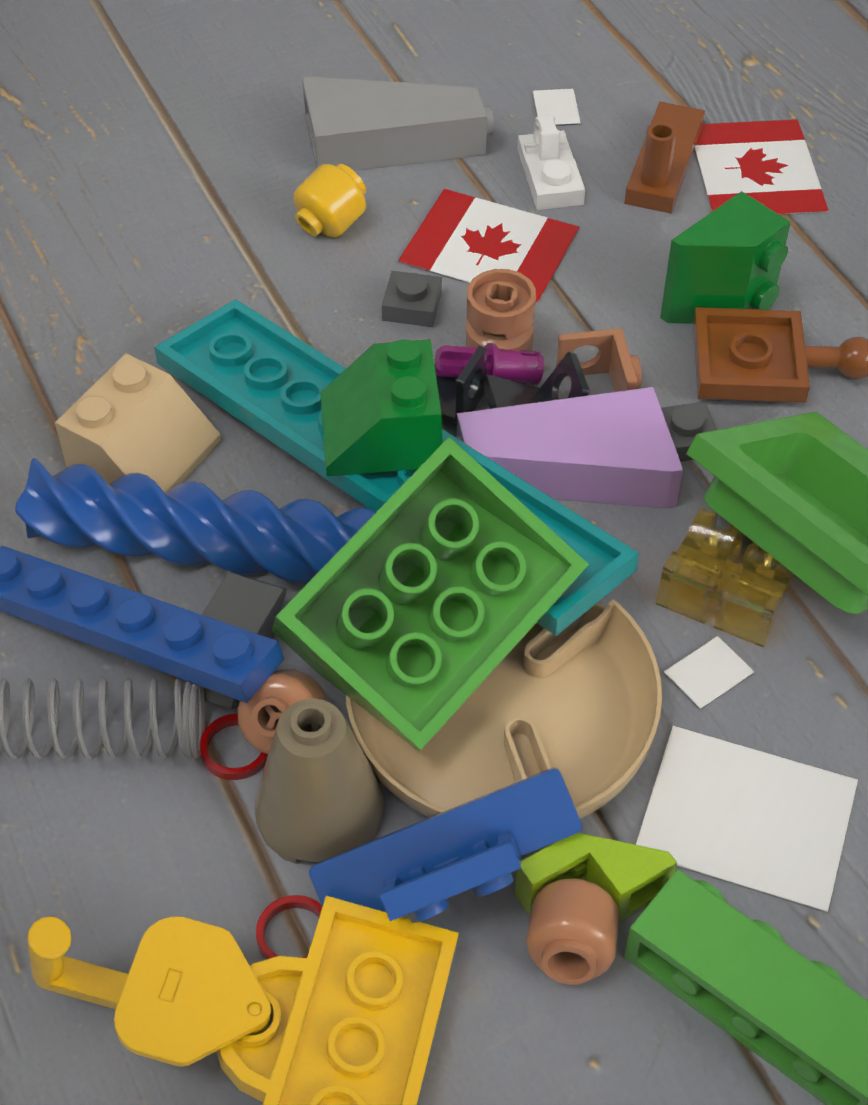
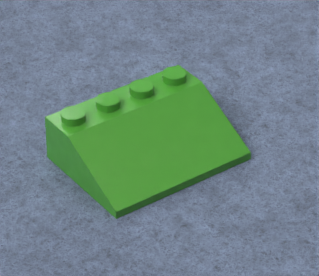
[272,437,589,752]

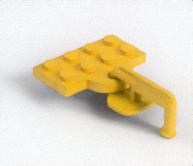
[27,896,459,1105]

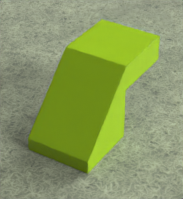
[515,833,677,923]

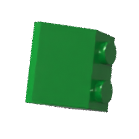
[660,191,791,324]
[320,339,442,476]

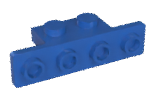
[309,767,582,923]

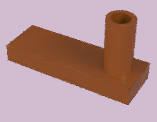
[624,101,705,214]

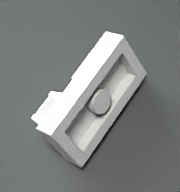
[517,115,585,210]

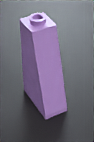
[456,387,683,508]

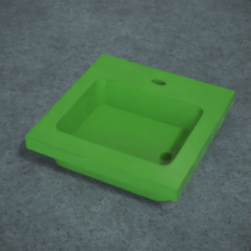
[686,411,868,614]

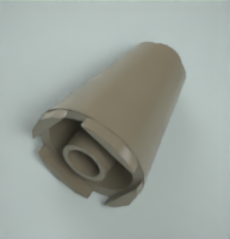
[254,699,384,864]

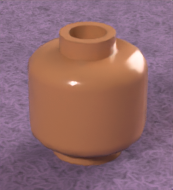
[237,669,328,754]
[526,879,620,985]

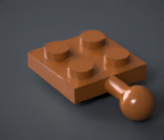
[693,307,868,403]

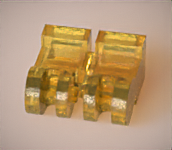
[656,508,795,648]

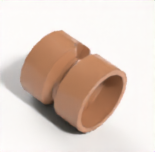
[466,269,536,351]

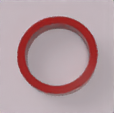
[200,713,268,780]
[256,895,322,960]

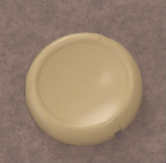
[346,599,662,819]

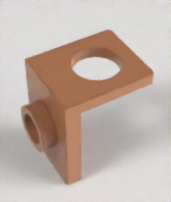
[556,328,642,392]

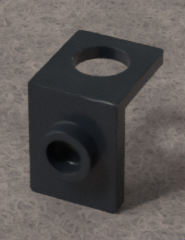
[436,345,487,426]
[481,352,590,409]

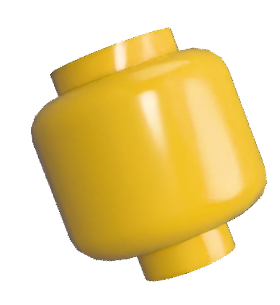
[293,164,367,238]

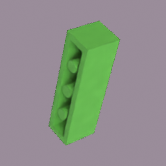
[624,869,868,1105]

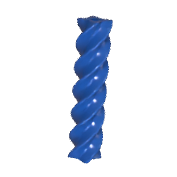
[15,458,377,584]

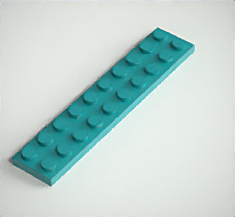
[154,299,639,636]

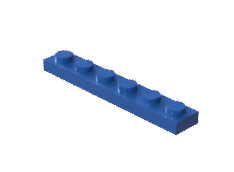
[0,545,284,703]

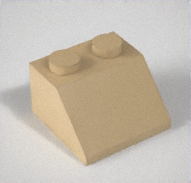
[55,353,221,492]

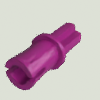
[434,343,544,385]

